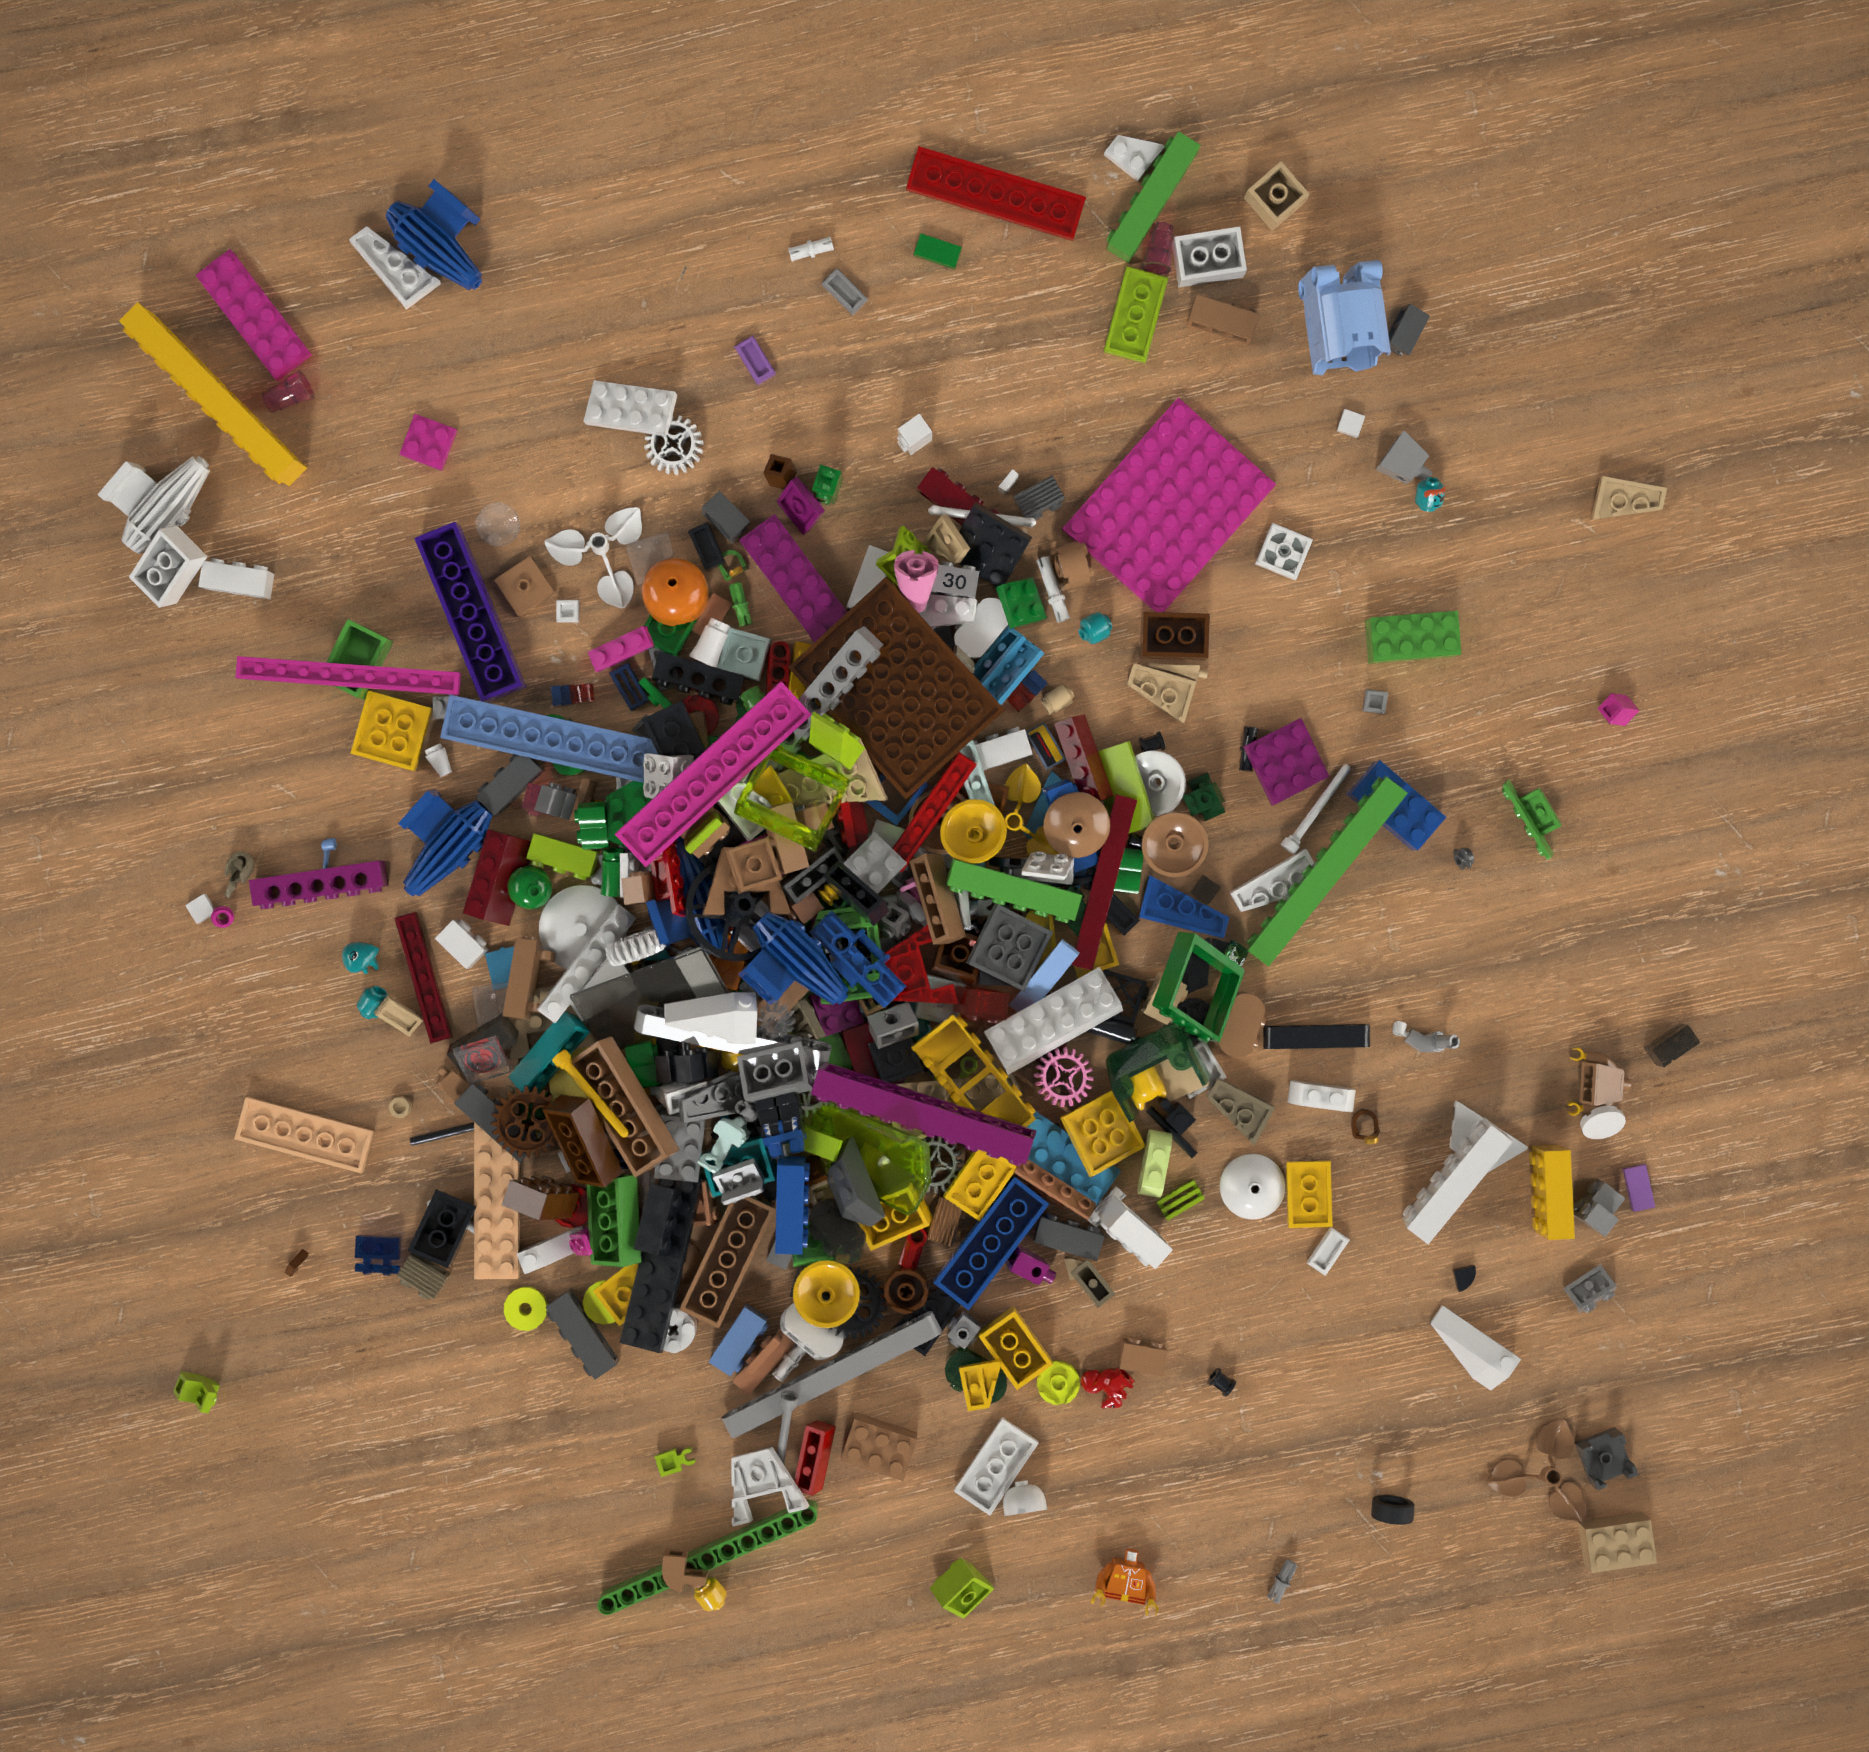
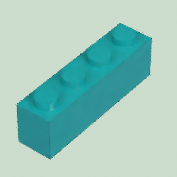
[508,1011,590,1093]

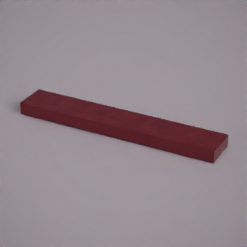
[394,912,453,1044]

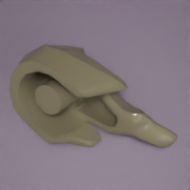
[224,852,255,898]

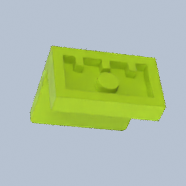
[875,526,931,586]

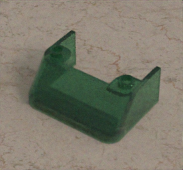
[1106,1022,1211,1123]

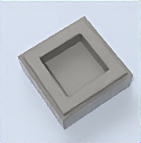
[1362,689,1388,715]

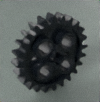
[822,1266,887,1340]

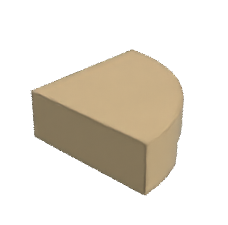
[1064,1257,1083,1280]

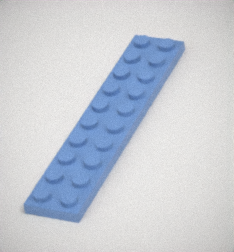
[440,695,658,783]

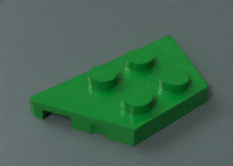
[606,781,651,849]

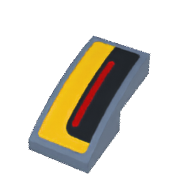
[1026,722,1066,770]

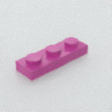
[588,626,655,672]

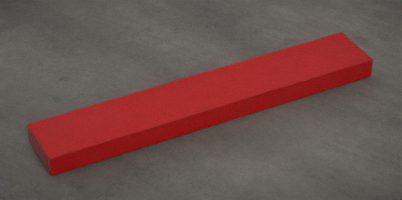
[892,752,977,873]

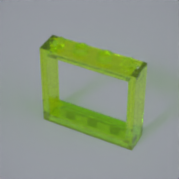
[734,745,851,851]

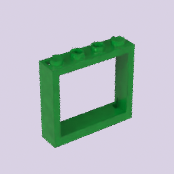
[1152,932,1245,1043]

